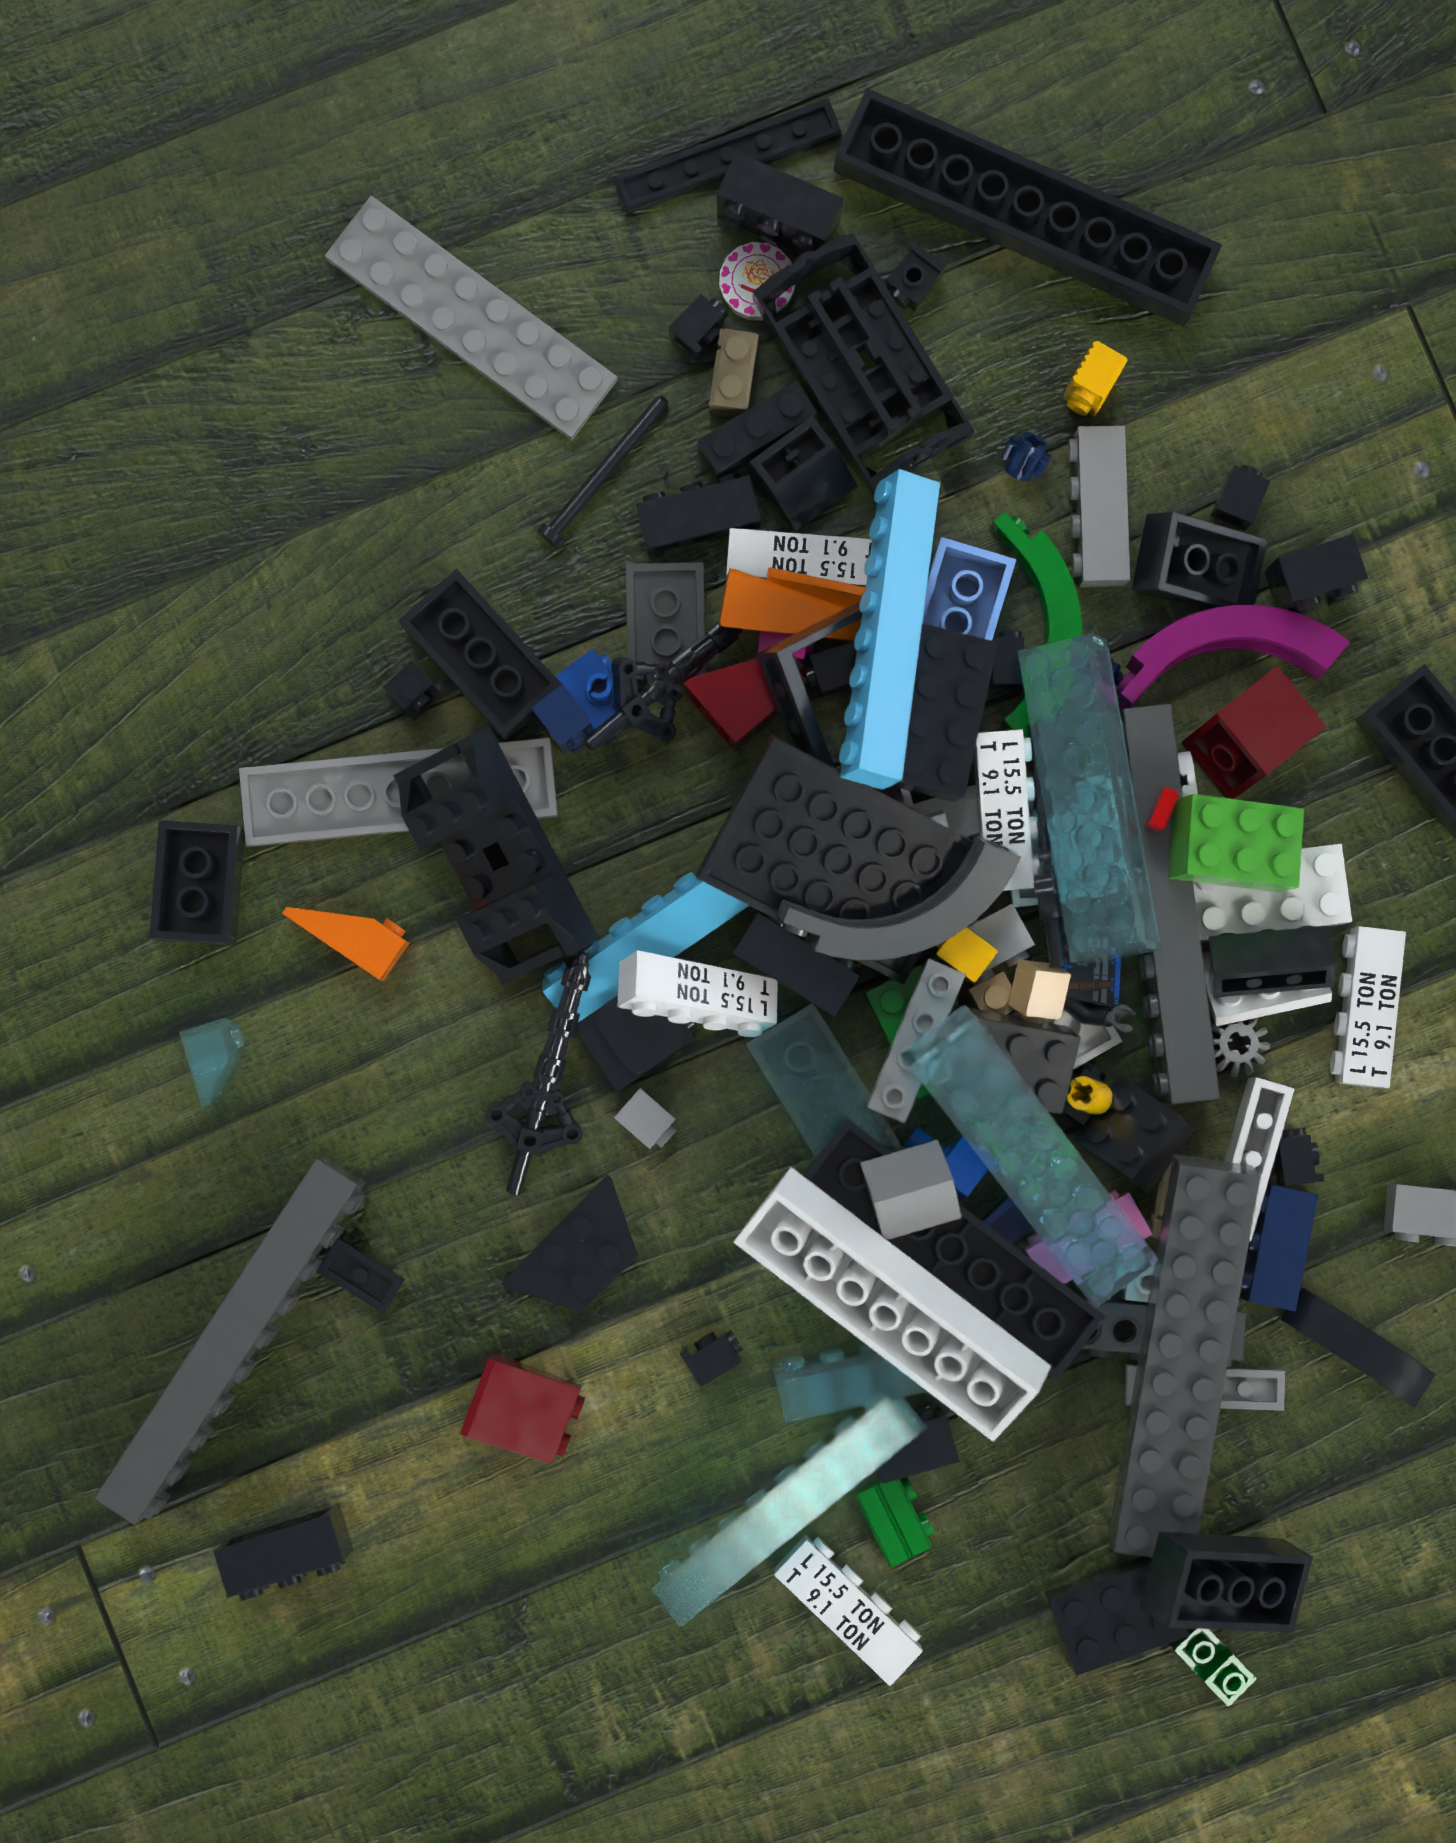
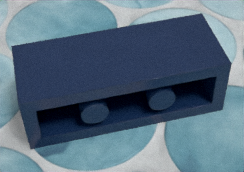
[1241,1184,1318,1311]

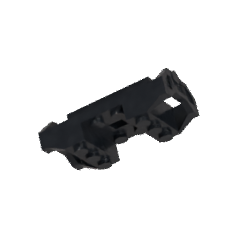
[752,233,974,497]
[393,726,599,985]

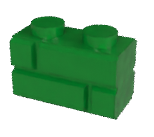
[853,1477,935,1568]

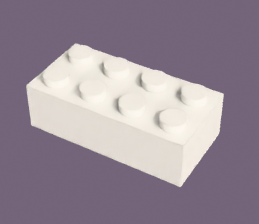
[1193,844,1352,942]

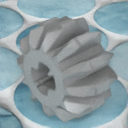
[1211,1018,1270,1077]

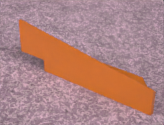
[719,567,866,641]

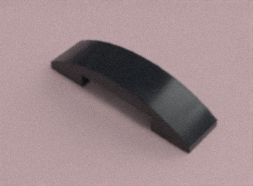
[1281,1287,1436,1407]

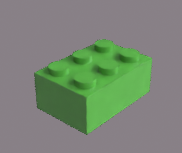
[1168,794,1304,892]

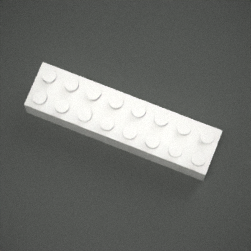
[734,1167,1051,1442]

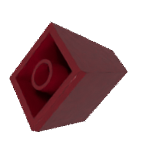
[684,655,808,752]
[1181,666,1326,799]
[460,1352,586,1464]

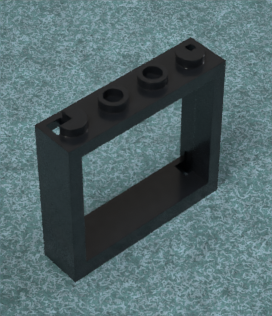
[755,602,862,767]

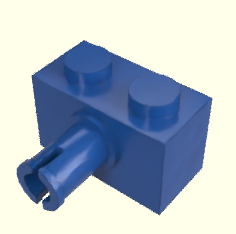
[555,648,627,743]
[902,1126,996,1201]

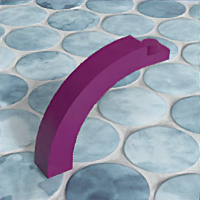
[1114,605,1350,711]

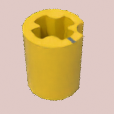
[1067,1076,1113,1115]

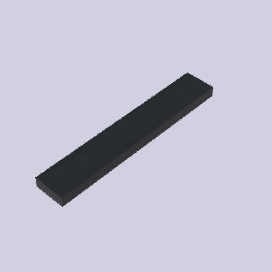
[613,98,842,215]

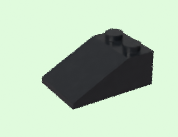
[1132,512,1267,608]

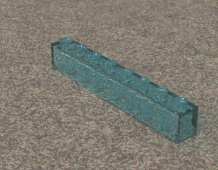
[652,1389,927,1627]

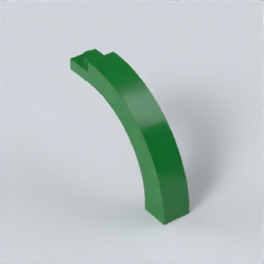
[990,511,1082,738]

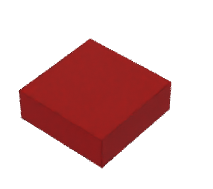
[1144,787,1179,833]

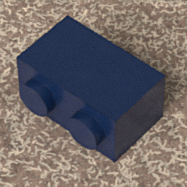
[531,684,594,755]

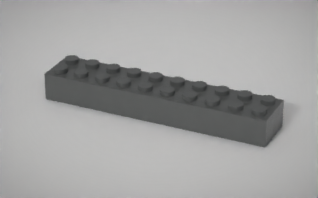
[1108,704,1220,1104]
[1108,1154,1261,1558]
[94,1157,366,1525]

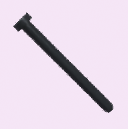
[537,396,668,548]

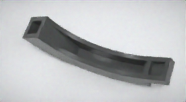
[777,836,1021,960]

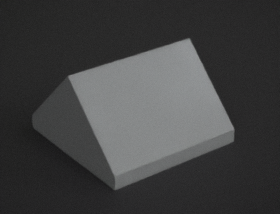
[860,1140,962,1240]

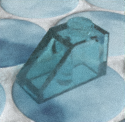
[179,1018,245,1108]

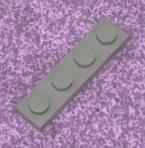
[1124,1364,1285,1411]

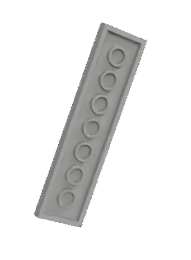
[325,195,618,441]
[239,738,558,847]

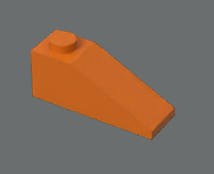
[282,907,410,981]

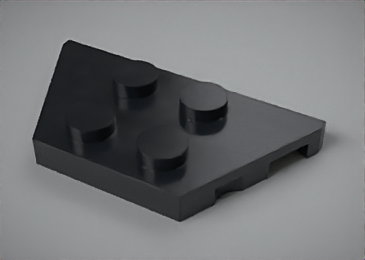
[501,1174,638,1312]

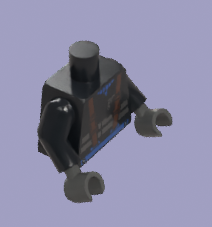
[1031,909,1140,1033]

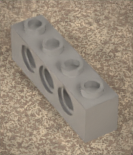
[865,959,966,1123]

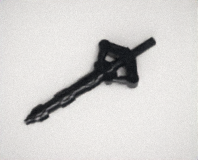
[583,622,745,751]
[1027,714,1066,968]
[485,951,591,1195]

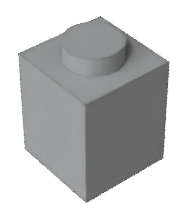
[614,1088,677,1149]

